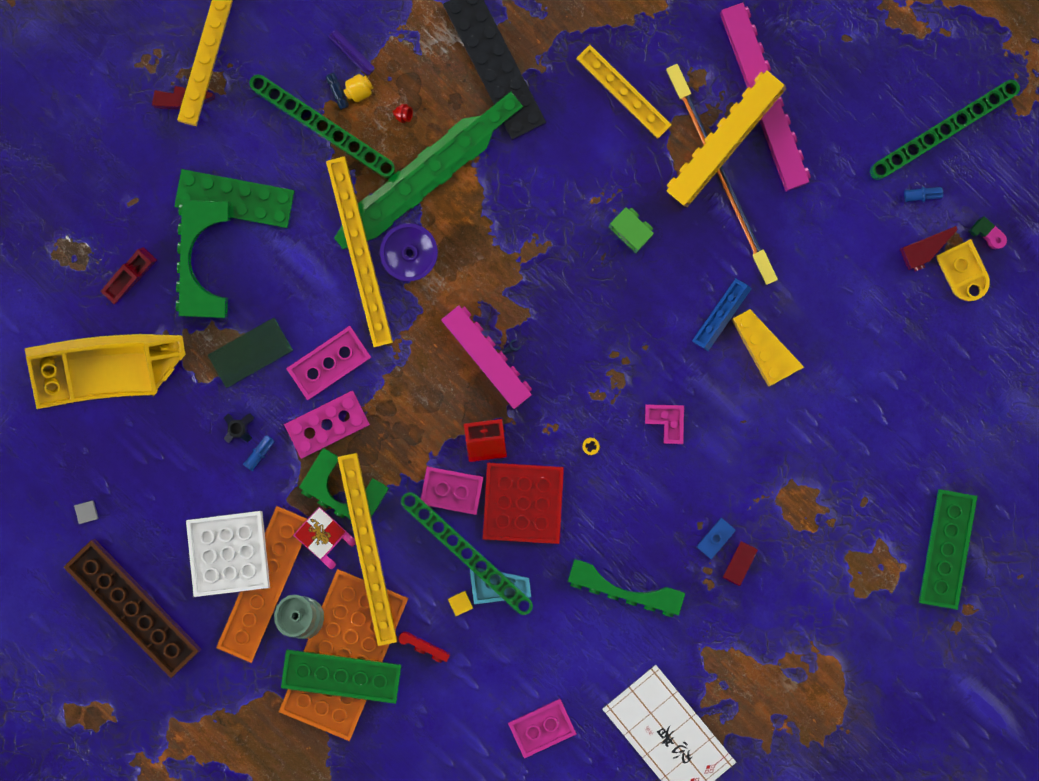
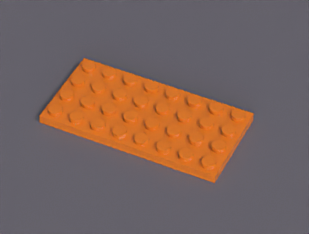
[279,569,408,741]

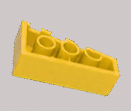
[731,309,804,386]

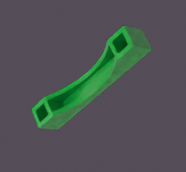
[568,559,685,617]

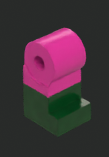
[968,216,1007,250]

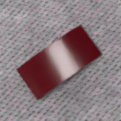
[723,541,758,586]

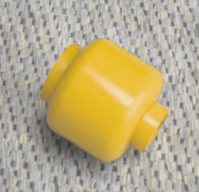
[344,74,373,102]

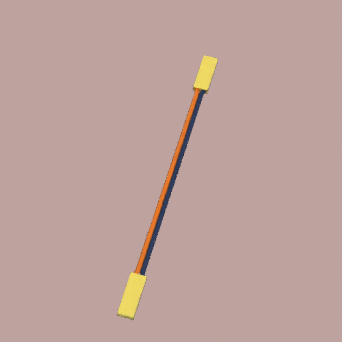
[666,64,778,285]

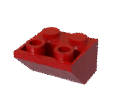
[464,419,507,462]

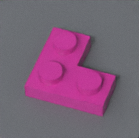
[645,405,684,444]

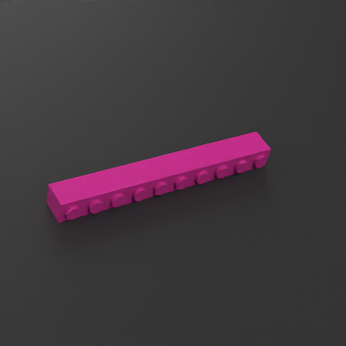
[720,2,811,192]

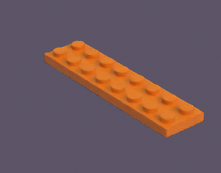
[216,506,307,663]

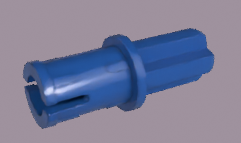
[904,187,943,202]
[243,435,275,471]

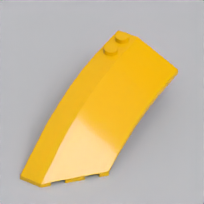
[25,334,186,409]

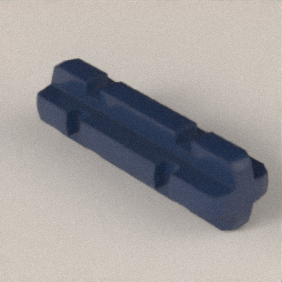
[326,73,349,110]

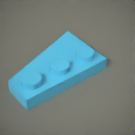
[470,567,531,604]

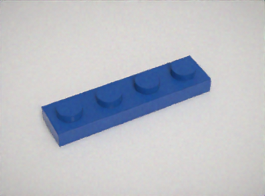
[692,278,752,351]

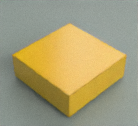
[448,591,473,616]

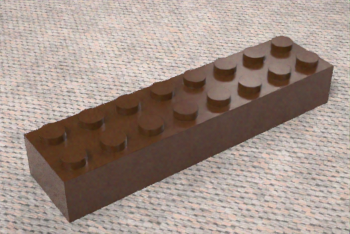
[64,539,202,678]

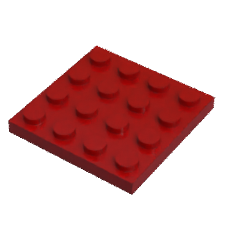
[483,463,564,544]

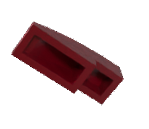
[152,86,215,109]
[100,247,157,304]

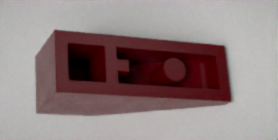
[900,226,958,271]

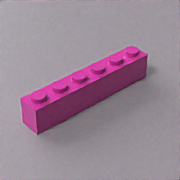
[441,305,532,409]

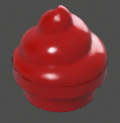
[392,104,413,123]

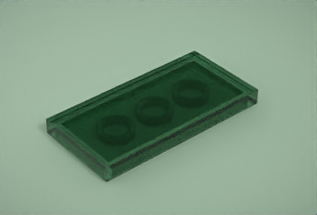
[208,317,293,388]

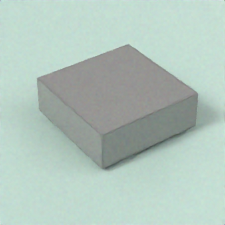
[74,500,99,524]

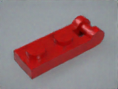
[398,631,450,663]

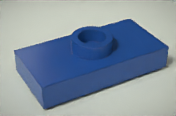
[696,518,736,559]

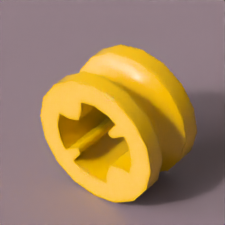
[582,437,600,455]

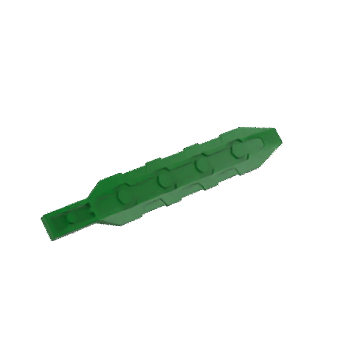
[334,92,523,249]

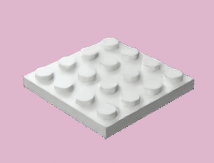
[186,511,270,597]

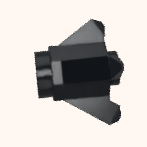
[224,413,254,444]

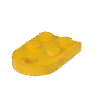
[935,239,990,301]

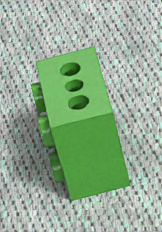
[609,207,654,253]

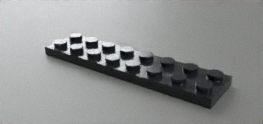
[443,0,546,140]

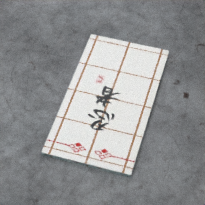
[602,665,736,781]

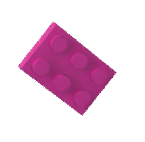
[421,466,484,515]
[508,699,576,758]

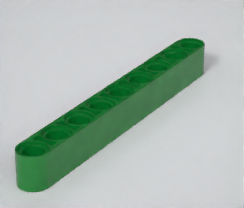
[250,75,395,178]
[870,80,1020,180]
[401,492,533,615]

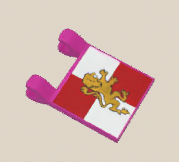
[293,507,356,569]

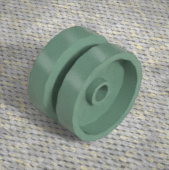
[274,595,324,639]

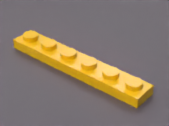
[576,45,672,139]

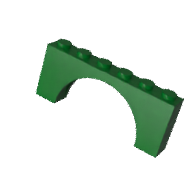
[176,200,231,318]

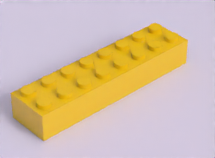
[666,70,787,207]

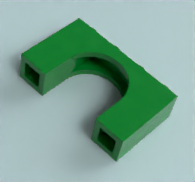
[299,448,390,524]

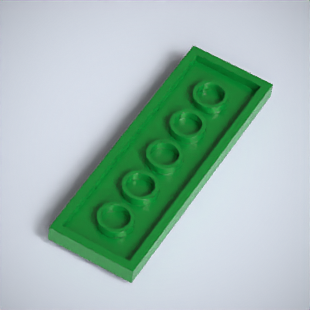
[174,169,295,229]
[919,489,977,610]
[281,649,402,704]

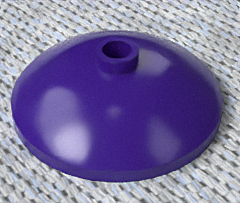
[380,223,438,281]

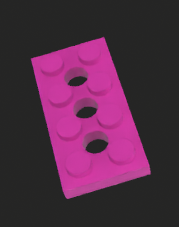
[286,326,372,400]
[284,390,370,459]

